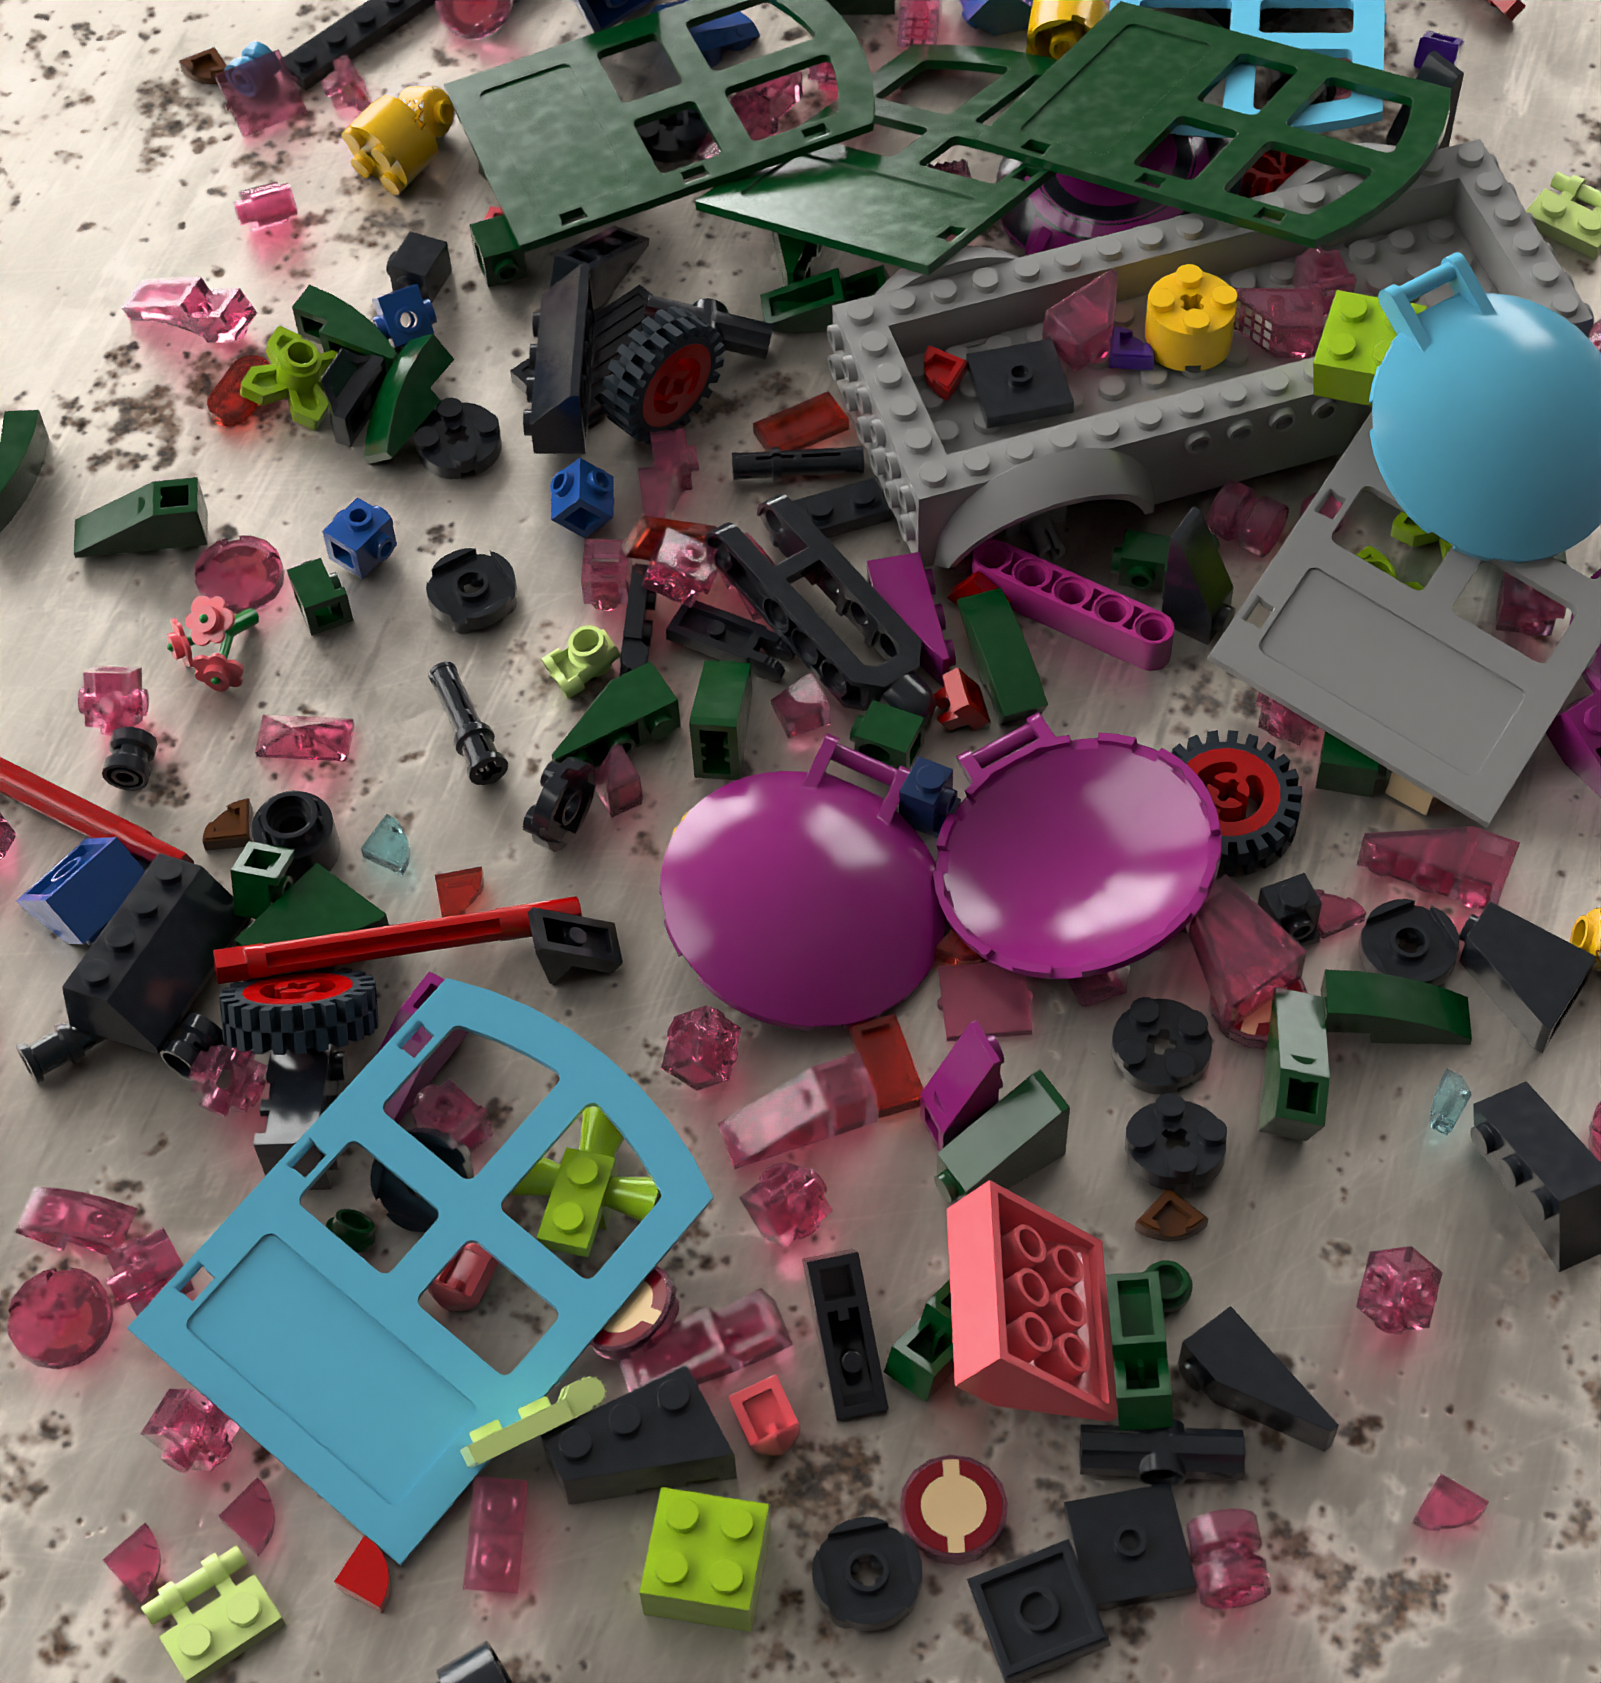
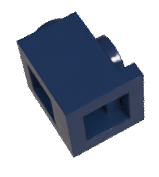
[899,756,961,838]

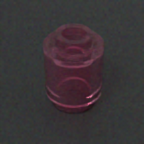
[233,181,298,232]

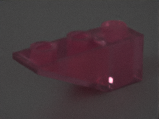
[1357,826,1520,909]
[718,1051,877,1169]

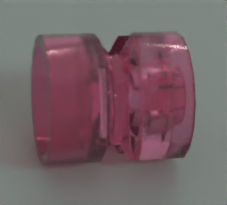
[1206,479,1289,558]
[1186,1509,1272,1609]

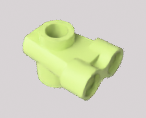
[541,625,621,699]

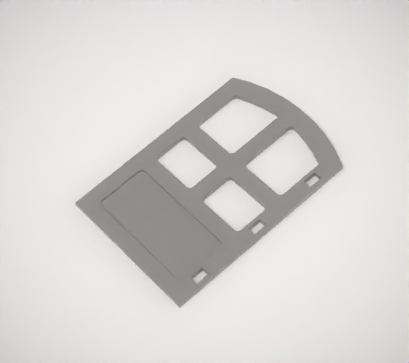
[1207,412,1601,828]

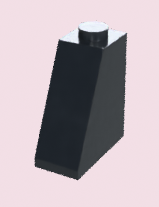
[1459,901,1597,1053]

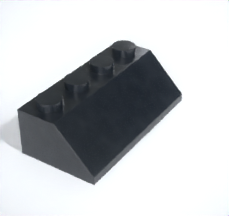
[523,264,596,454]
[62,853,251,1055]

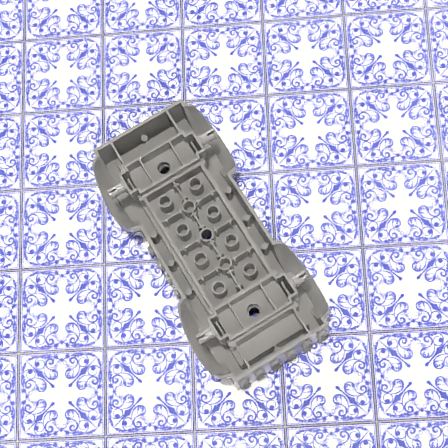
[827,139,1594,568]

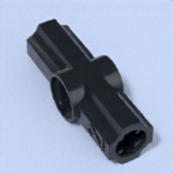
[641,294,774,360]
[1079,1419,1245,1486]

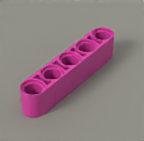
[972,539,1175,671]

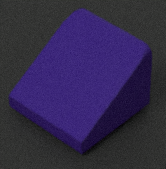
[1414,31,1465,69]

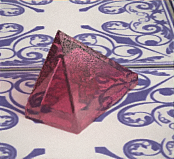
[255,714,355,762]

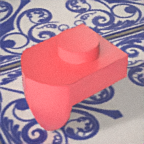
[427,1243,499,1312]
[728,1374,800,1456]

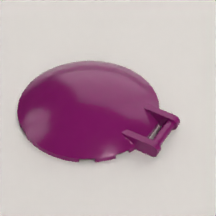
[933,712,1222,979]
[659,733,946,1031]

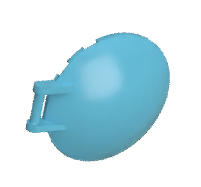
[1369,252,1601,564]

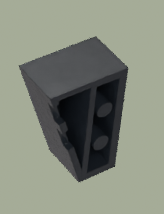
[253,1044,348,1190]
[1470,1081,1601,1272]
[540,1365,737,1505]

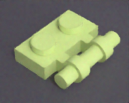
[1526,171,1601,259]
[141,1545,286,1683]

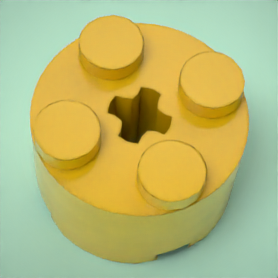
[1026,0,1109,60]
[341,95,439,195]
[1145,264,1237,371]

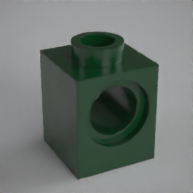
[469,215,527,287]
[850,700,924,770]

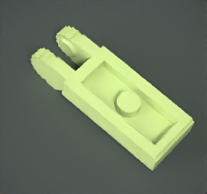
[460,1376,607,1468]

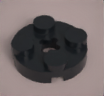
[636,92,712,163]
[414,397,502,479]
[426,548,517,634]
[523,757,596,852]
[1358,899,1459,986]
[1111,997,1212,1095]
[1125,1093,1227,1191]
[370,1127,474,1232]
[812,1517,922,1631]

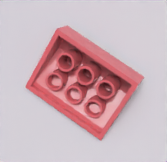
[947,1180,1118,1422]

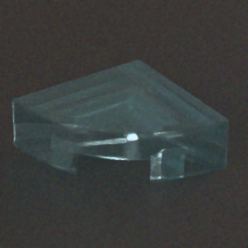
[361,814,410,876]
[1430,1068,1472,1135]

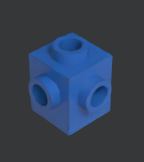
[372,284,437,350]
[550,458,615,538]
[322,497,397,579]

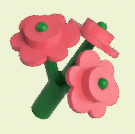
[167,596,259,691]

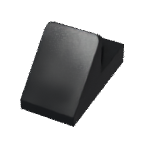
[528,907,623,984]

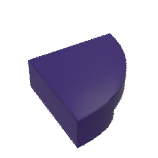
[1109,326,1154,370]

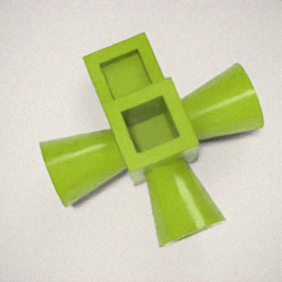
[509,1107,661,1258]

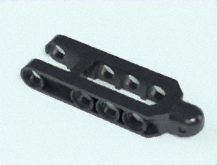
[705,494,936,726]

